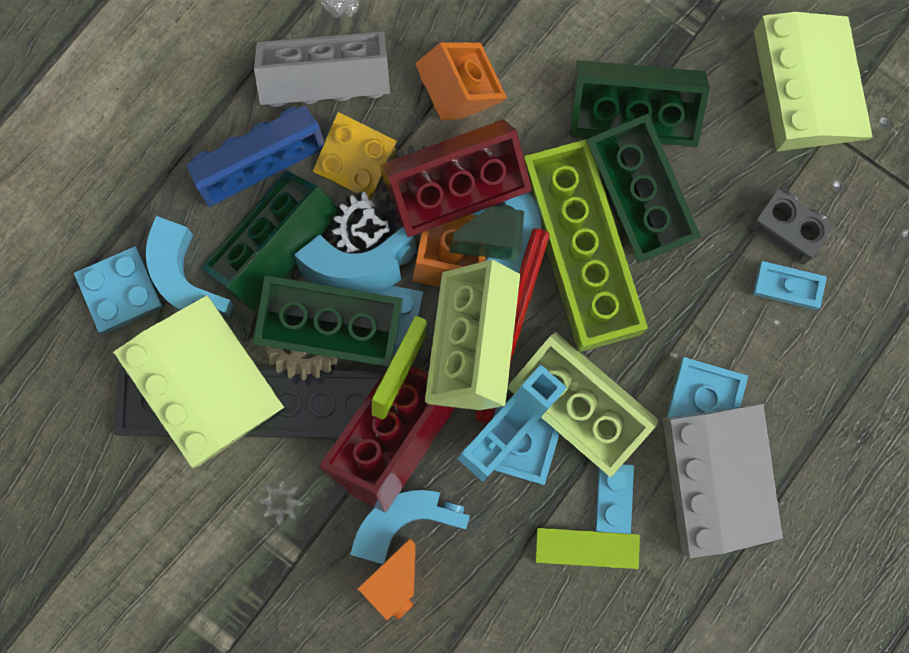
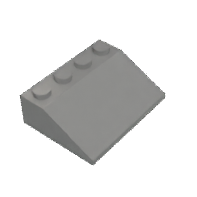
[662,404,783,558]

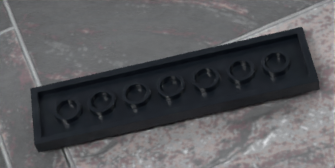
[115,367,385,439]

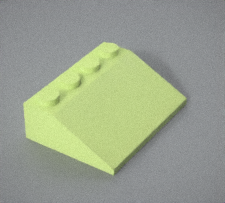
[754,12,872,152]
[114,295,285,468]

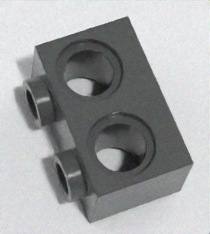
[749,189,834,265]

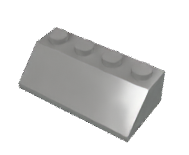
[254,31,390,107]

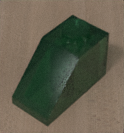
[449,205,524,261]

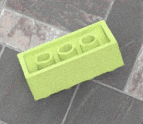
[425,259,520,410]
[507,332,658,477]

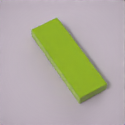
[372,316,427,420]
[535,528,640,569]

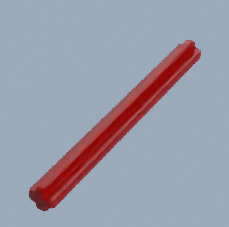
[475,228,550,423]

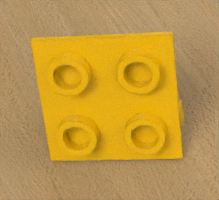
[313,112,397,198]

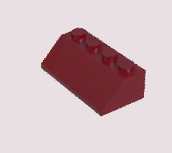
[379,119,532,238]
[319,366,456,513]

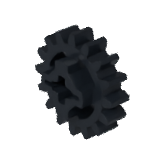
[329,192,402,254]

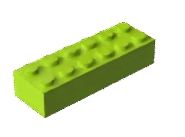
[524,139,648,352]

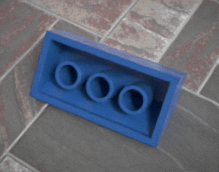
[186,105,324,207]

